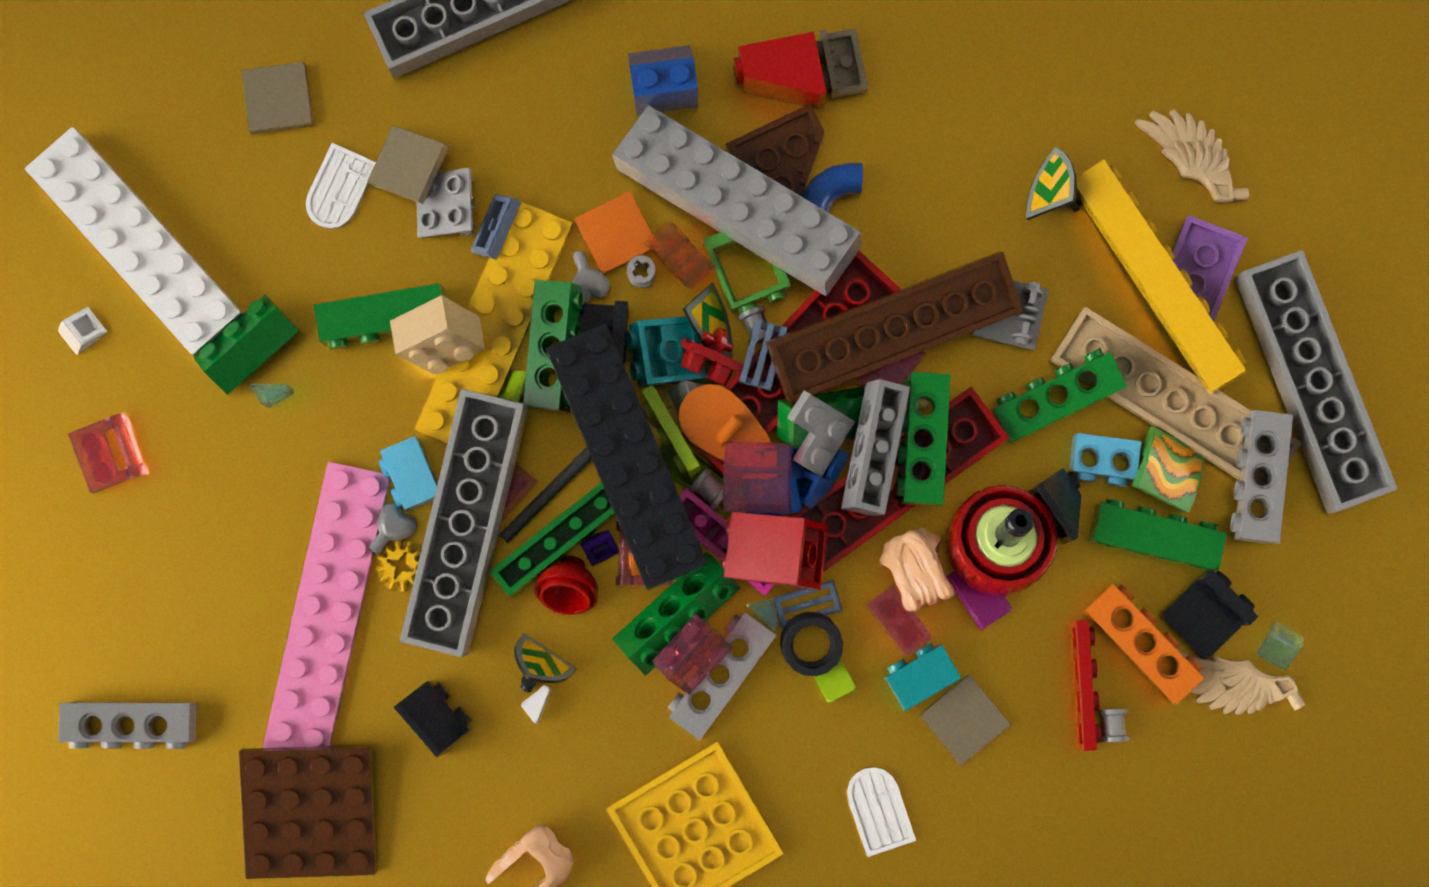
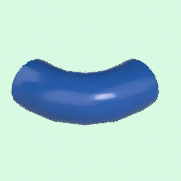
[801,163,863,213]

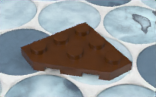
[726,104,824,196]

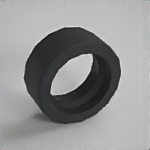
[780,612,843,676]

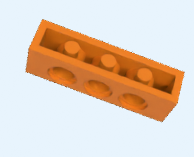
[1082,584,1205,705]

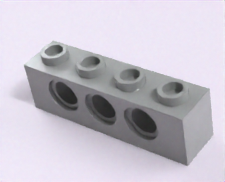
[841,379,910,516]
[1230,410,1293,545]
[668,613,776,740]
[58,702,197,749]

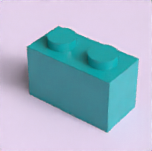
[884,642,961,711]

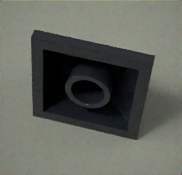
[1028,468,1081,545]

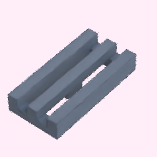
[471,194,521,260]
[739,319,787,391]
[772,580,843,629]

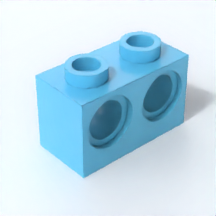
[1068,433,1141,486]

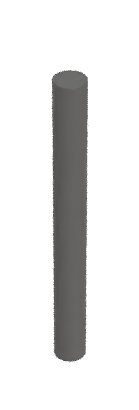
[499,447,592,543]

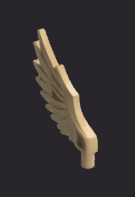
[1135,109,1249,203]
[1174,650,1306,715]

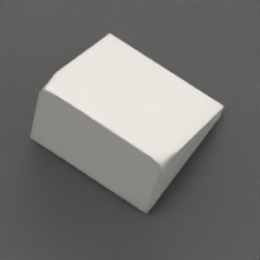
[58,307,107,354]
[521,685,552,724]

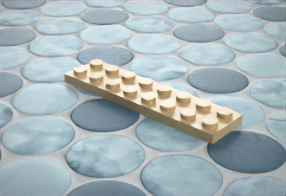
[1050,306,1302,486]

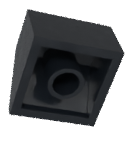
[394,681,473,757]

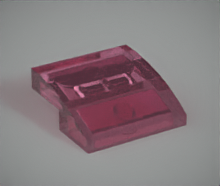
[723,441,792,514]

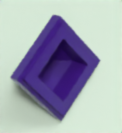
[580,530,620,566]

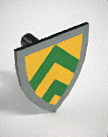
[1026,146,1081,220]
[683,282,732,358]
[514,633,577,692]

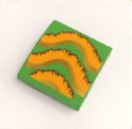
[1132,427,1204,513]

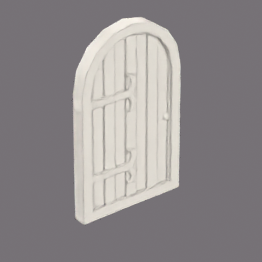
[306,143,376,229]
[847,767,916,857]

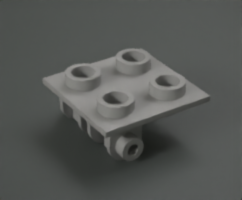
[416,168,475,238]
[973,281,1049,350]

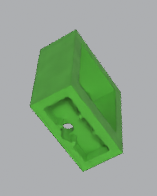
[703,232,791,314]

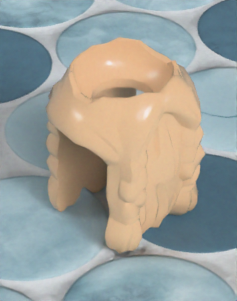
[879,527,955,613]
[486,824,573,887]

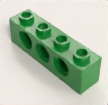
[523,280,584,413]
[993,348,1127,443]
[896,372,951,507]
[612,552,741,676]

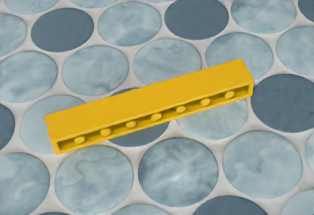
[1076,160,1246,396]

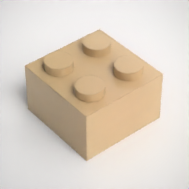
[390,295,485,374]

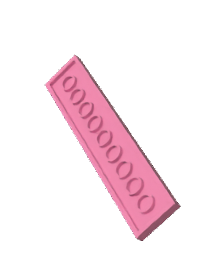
[263,462,391,748]

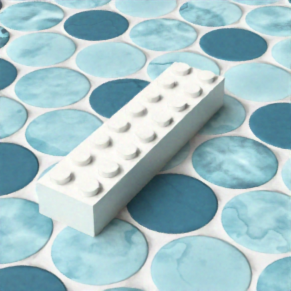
[24,126,243,357]

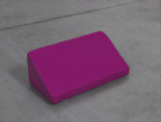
[946,570,1012,630]

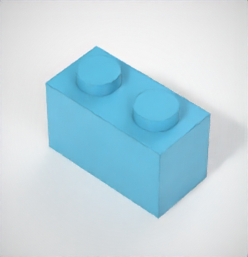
[378,436,438,512]

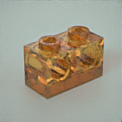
[643,221,715,289]

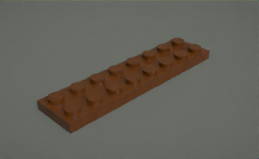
[766,251,1023,403]

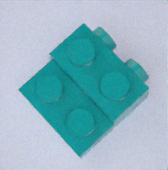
[625,316,706,388]

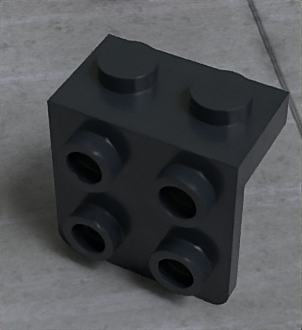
[1162,570,1259,659]

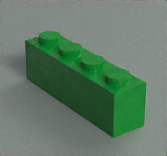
[314,283,445,350]
[1088,499,1227,571]

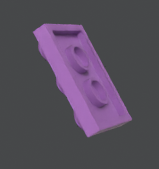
[1172,215,1248,322]

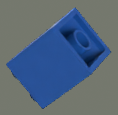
[628,45,698,116]

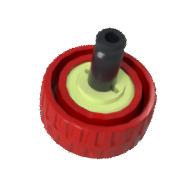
[946,485,1058,596]

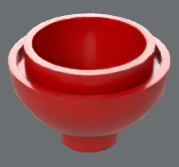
[534,556,599,615]

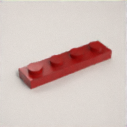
[1071,620,1102,751]

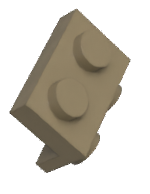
[816,28,868,99]

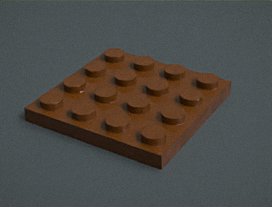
[239,745,377,879]

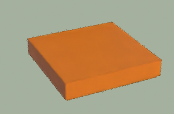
[574,190,659,275]

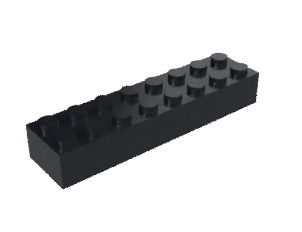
[546,323,708,591]

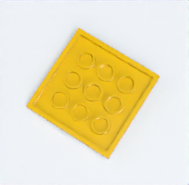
[606,741,784,887]

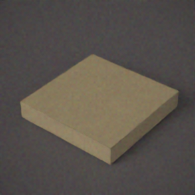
[242,62,313,134]
[367,126,449,204]
[920,674,1011,765]

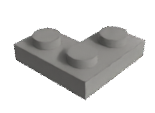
[787,391,855,477]

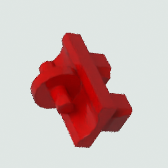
[680,328,744,385]

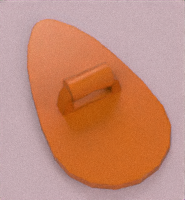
[679,384,778,473]

